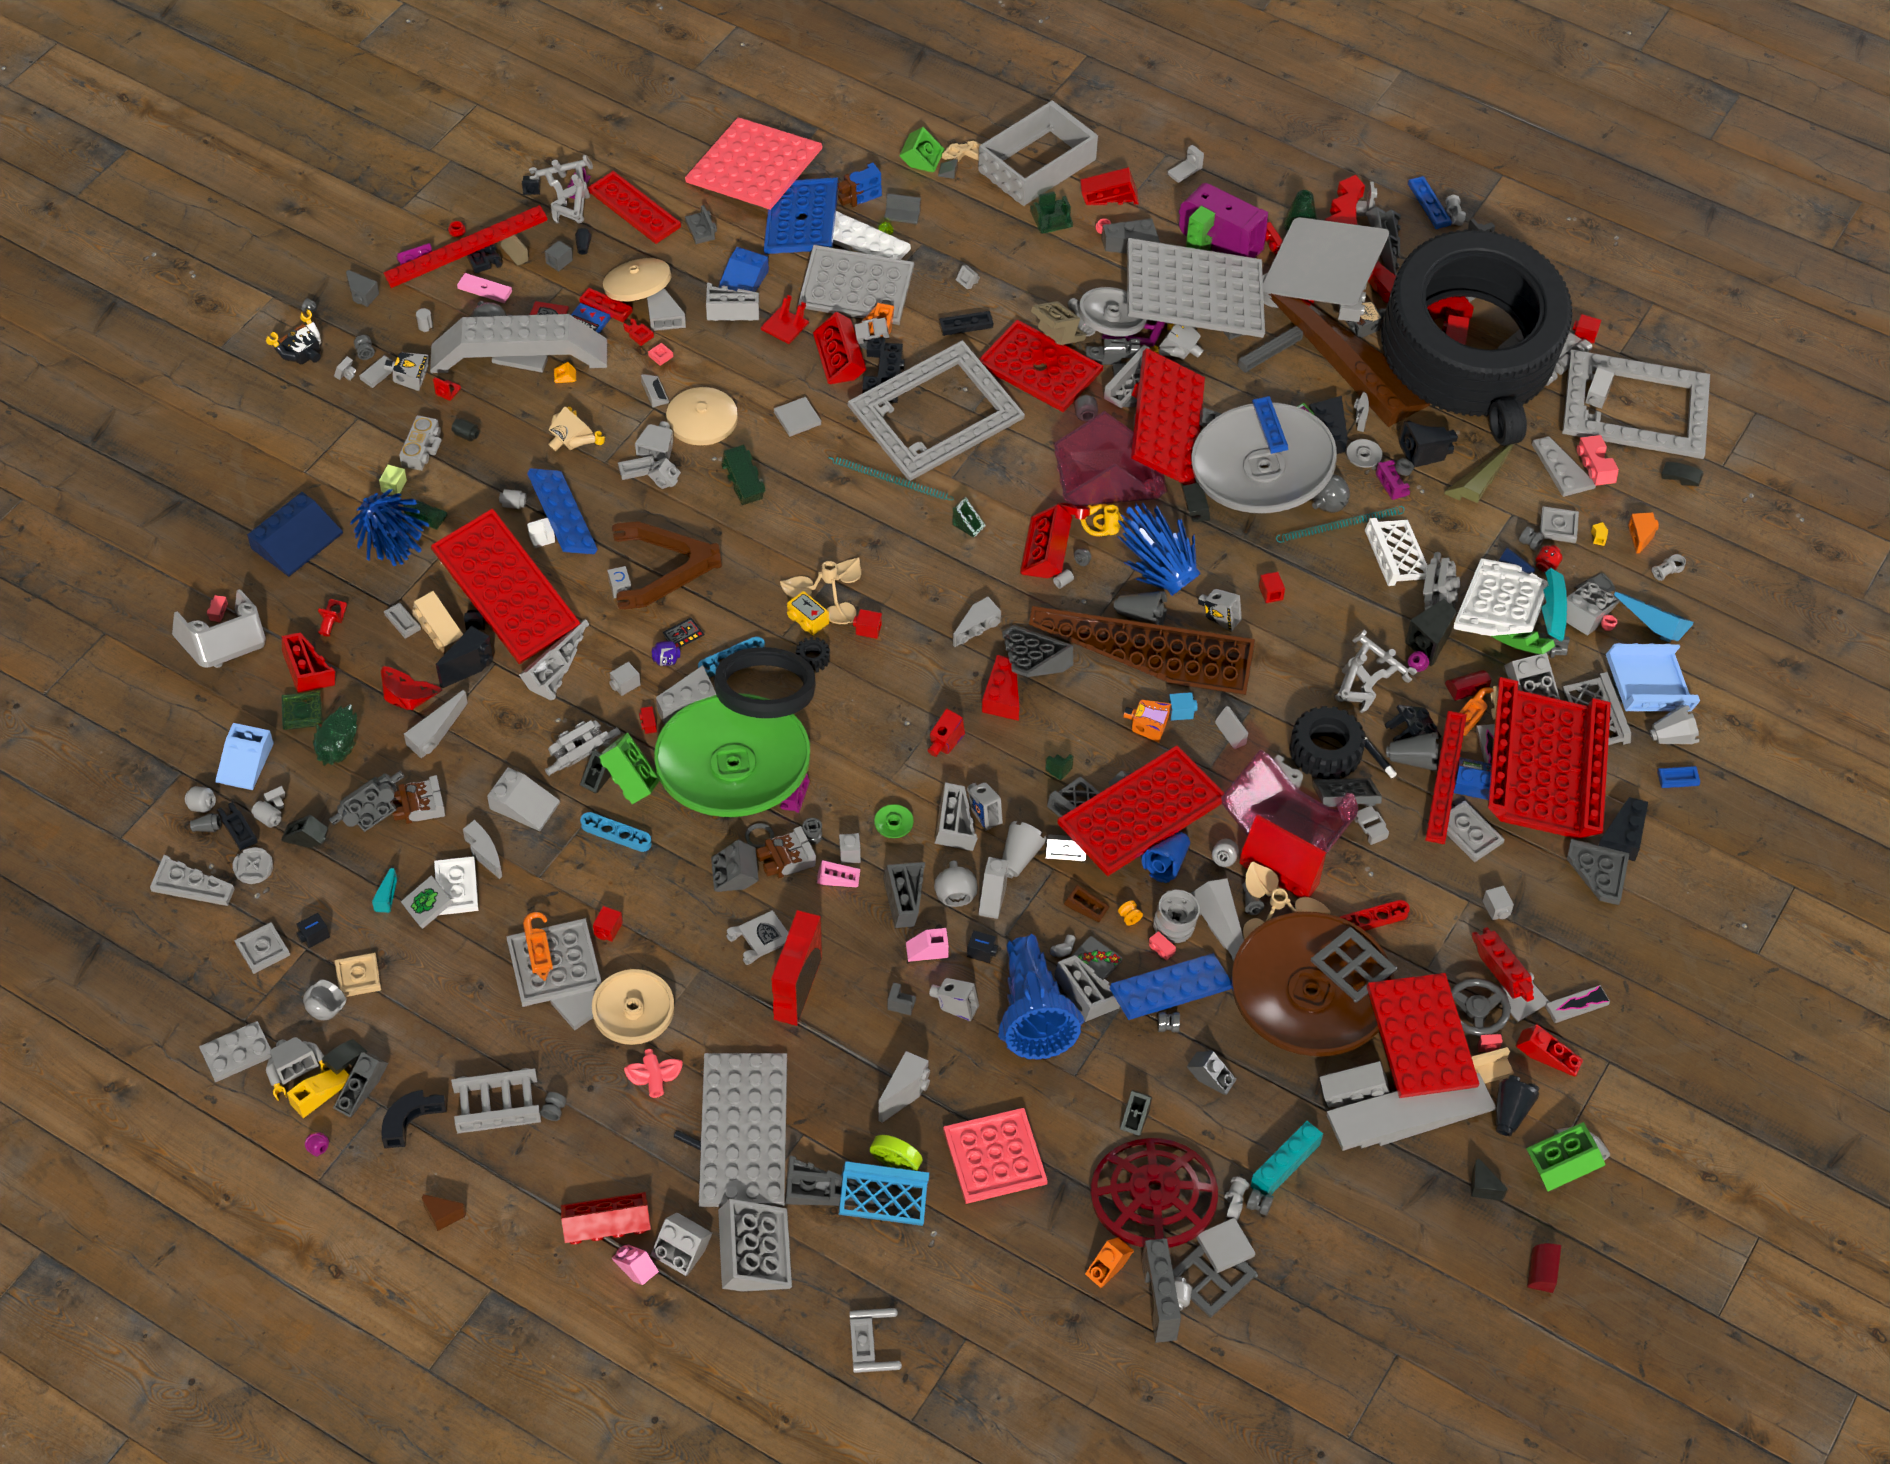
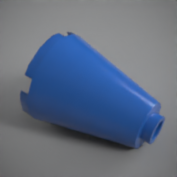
[1142,832,1190,883]

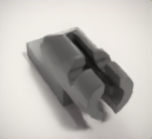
[1086,338,1140,365]

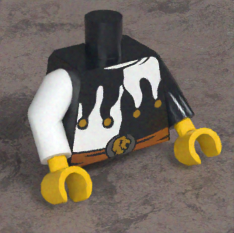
[266,310,321,364]

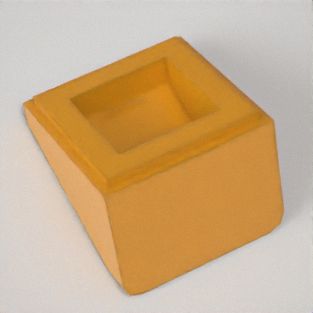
[554,362,576,383]

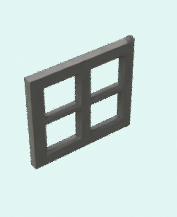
[1311,927,1397,1002]
[1173,1245,1258,1318]

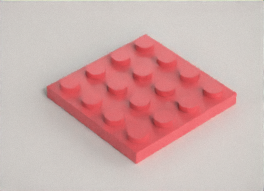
[943,1108,1048,1204]

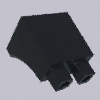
[1399,420,1458,468]

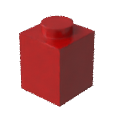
[1573,314,1601,343]
[1259,572,1285,603]
[853,609,882,639]
[593,906,623,942]

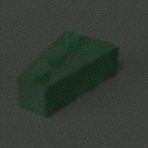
[721,445,765,505]

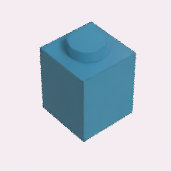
[1168,693,1197,721]

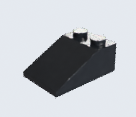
[436,626,493,688]

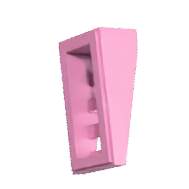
[817,860,860,887]

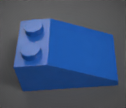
[718,247,769,292]

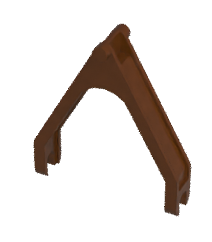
[612,521,722,609]

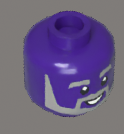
[652,641,680,666]

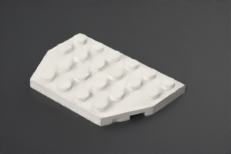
[1454,558,1548,636]

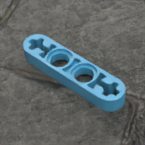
[698,637,765,677]
[580,812,652,852]

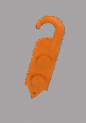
[1459,687,1494,736]
[523,912,553,981]

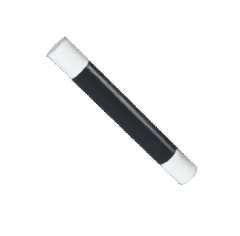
[1364,737,1397,778]

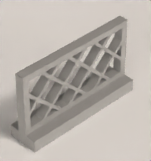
[1563,672,1631,745]

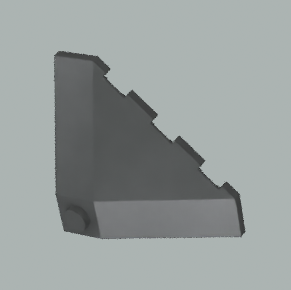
[1002,625,1073,677]

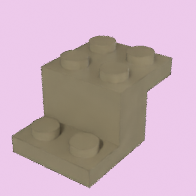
[1031,301,1087,345]

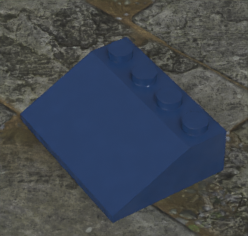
[247,492,343,577]

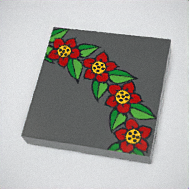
[1071,936,1122,980]

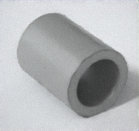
[1053,569,1074,589]

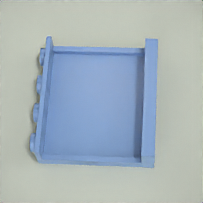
[1606,643,1700,711]

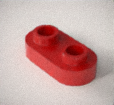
[1057,503,1090,519]

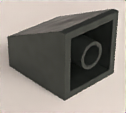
[1405,599,1457,666]

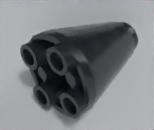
[1495,1075,1540,1137]

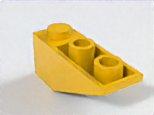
[287,1069,350,1118]

